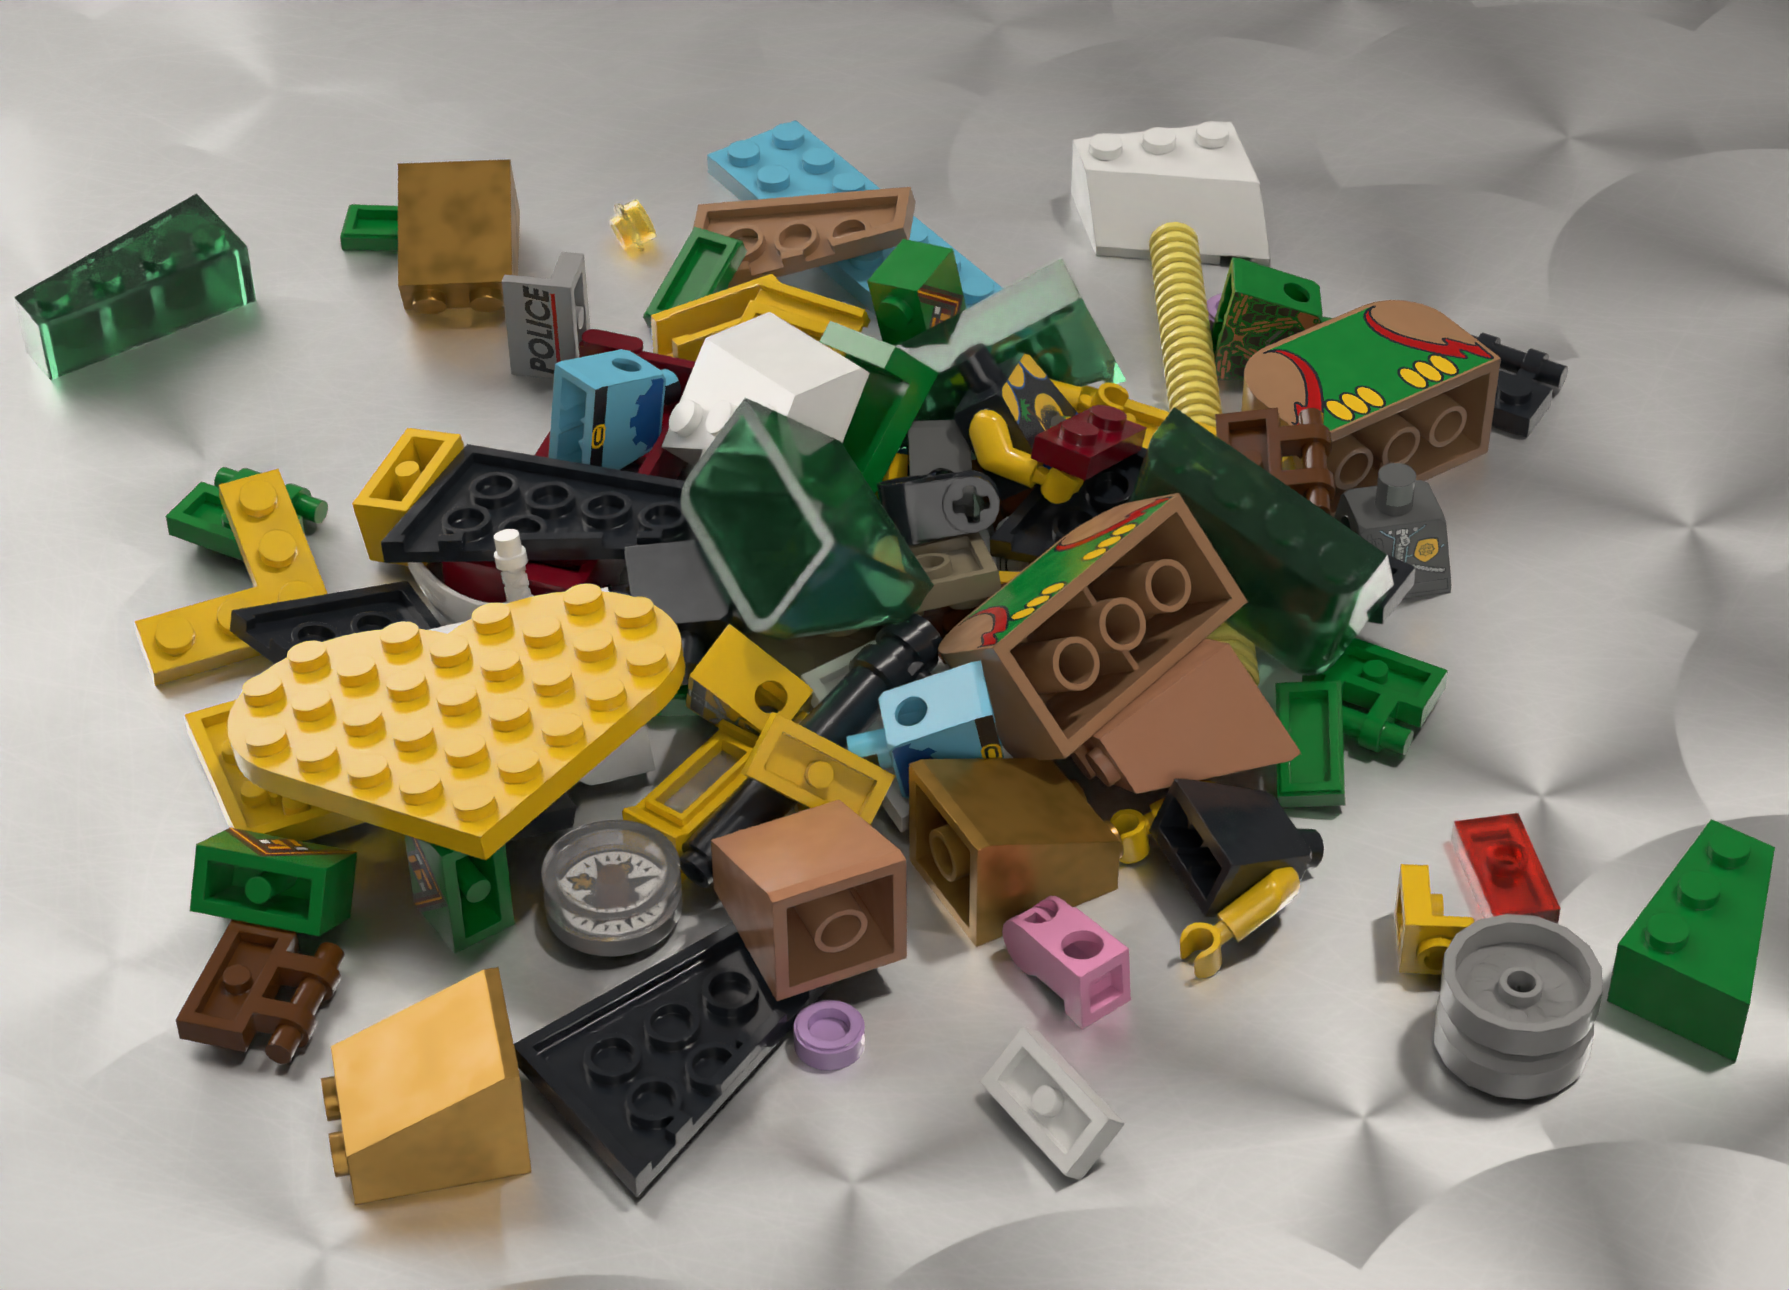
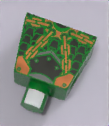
[1211,257,1332,381]

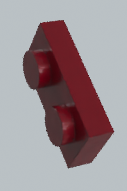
[1030,405,1147,481]

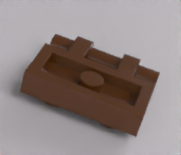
[1215,407,1336,528]
[176,919,345,1064]

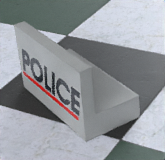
[502,252,590,379]

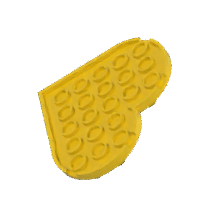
[227,584,685,860]

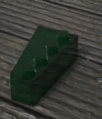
[14,193,256,380]
[896,258,1126,450]

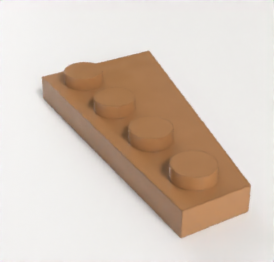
[693,187,916,289]

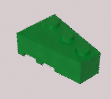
[1607,819,1775,1062]

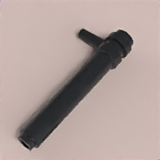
[678,612,943,888]

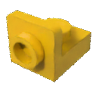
[1394,864,1475,975]

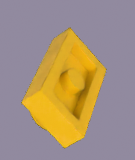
[741,712,896,825]

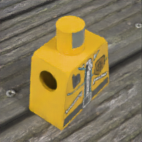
[686,624,814,737]

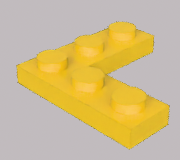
[135,469,328,686]
[184,700,365,841]

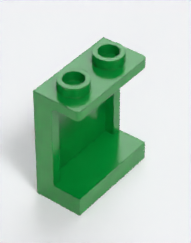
[819,321,939,503]

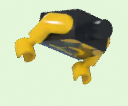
[953,342,1129,504]
[1110,778,1324,978]

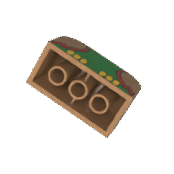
[1241,300,1501,527]
[938,493,1248,760]

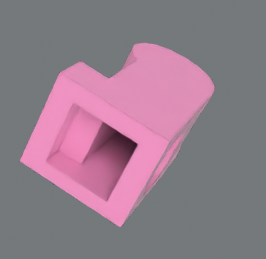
[1002,896,1131,1030]

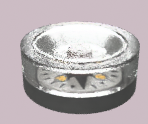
[541,820,683,956]

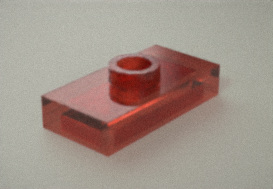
[1451,813,1561,924]

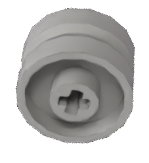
[1434,914,1603,1100]

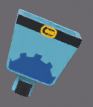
[549,349,681,470]
[846,660,1004,799]

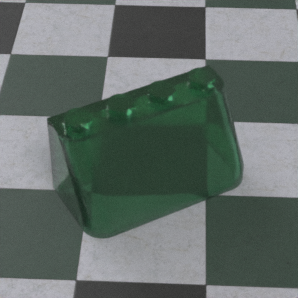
[681,397,934,640]
[1129,407,1394,676]

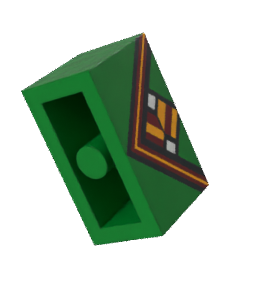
[867,239,974,384]
[190,827,357,936]
[404,835,515,953]

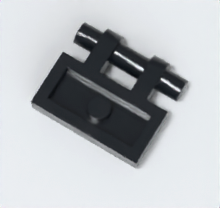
[1470,333,1568,438]

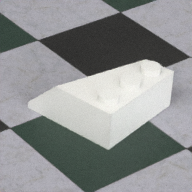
[1071,121,1271,267]
[662,312,869,485]

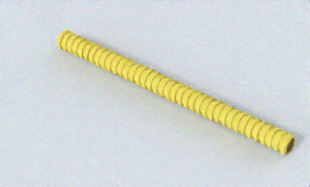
[1149,222,1260,687]

